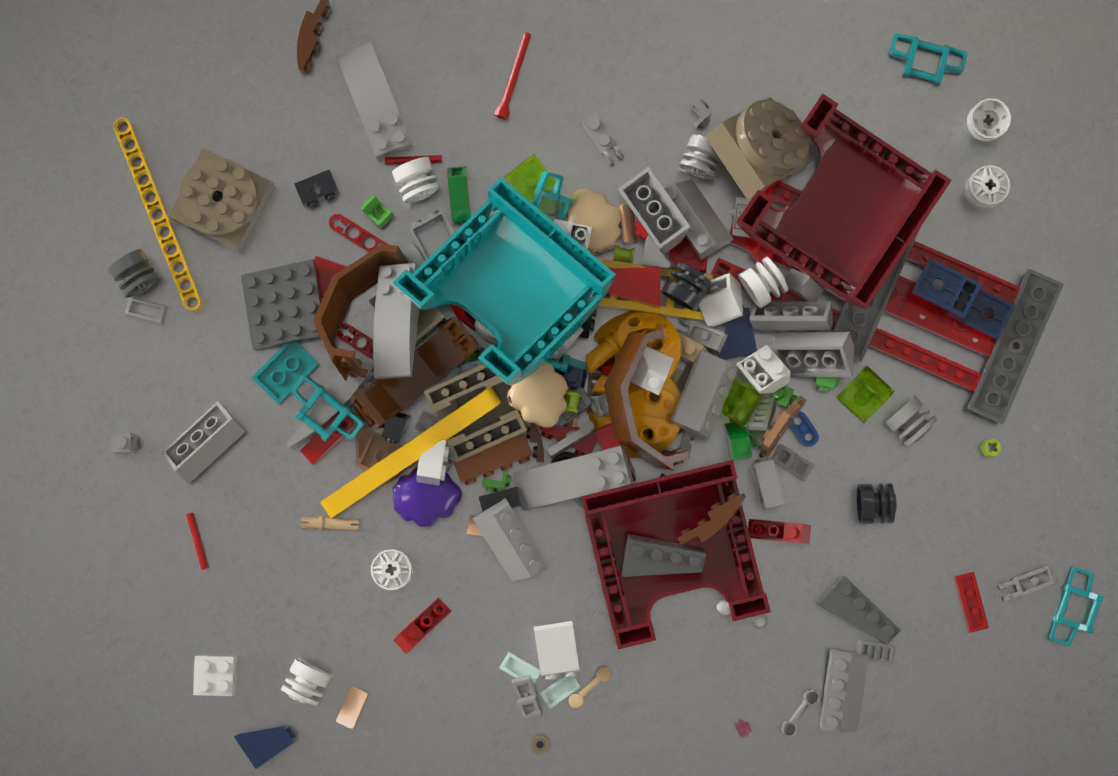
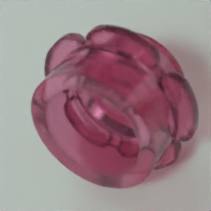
[735,720,752,738]

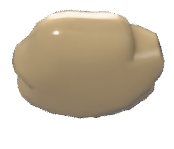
[566,189,622,256]
[507,362,568,428]

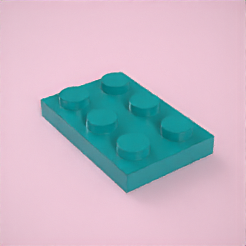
[251,341,320,405]

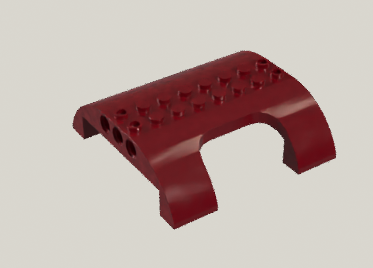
[736,93,952,309]
[581,460,771,650]

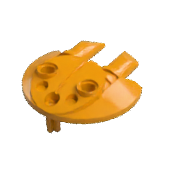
[585,311,682,392]
[588,375,681,458]

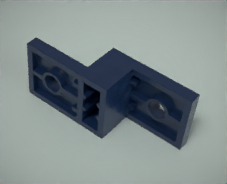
[912,258,1015,340]

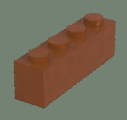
[453,433,533,485]

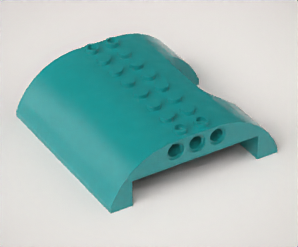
[392,177,616,385]

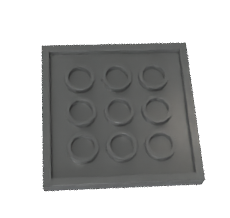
[241,259,322,350]

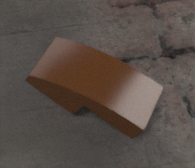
[526,423,544,463]

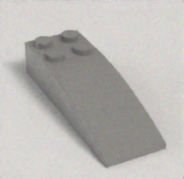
[336,42,413,160]
[373,263,420,379]
[286,352,375,450]
[513,445,634,511]

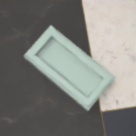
[499,651,541,684]
[539,675,581,709]

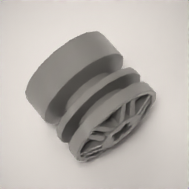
[679,134,722,181]
[885,395,937,446]

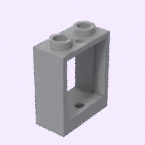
[409,210,455,260]
[751,457,785,510]

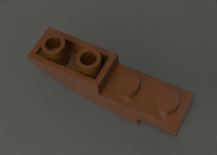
[297,0,331,75]
[677,492,746,545]

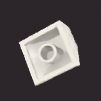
[630,346,673,395]

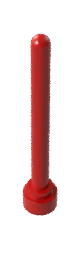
[494,32,531,120]

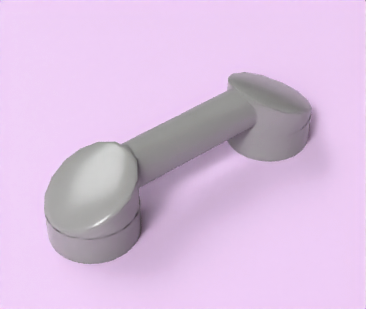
[716,599,768,629]
[781,690,820,737]

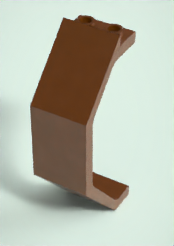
[313,244,409,381]
[350,317,480,429]
[604,328,690,470]

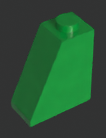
[447,166,471,224]
[724,421,752,461]

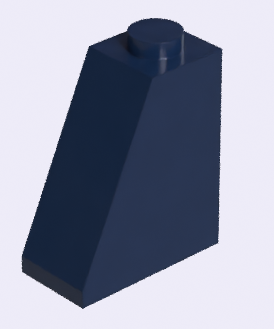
[718,305,757,360]
[234,725,296,769]

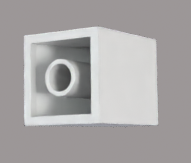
[534,621,580,680]

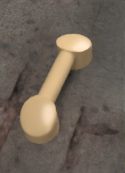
[568,666,611,709]

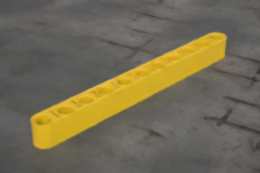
[113,118,203,313]
[320,387,502,518]

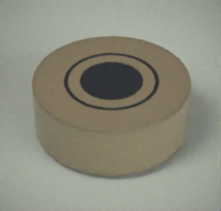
[530,734,550,754]

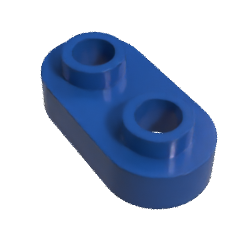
[790,411,819,447]

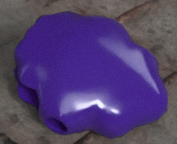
[393,467,462,527]

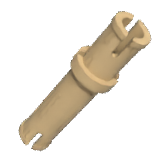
[301,516,360,531]

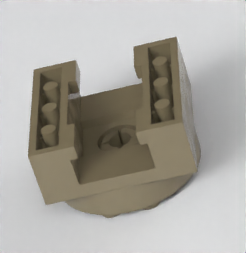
[705,97,813,200]
[168,148,275,254]
[423,363,528,462]

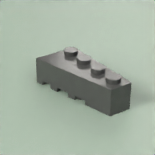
[620,534,706,577]
[816,576,901,644]

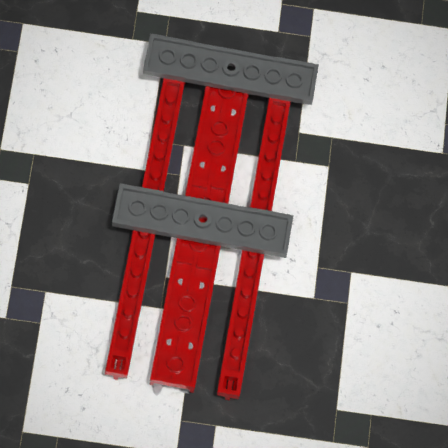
[711,181,1064,424]

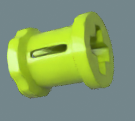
[613,245,635,263]
[565,391,582,413]
[981,439,1001,457]

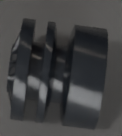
[661,262,712,311]
[856,483,897,524]

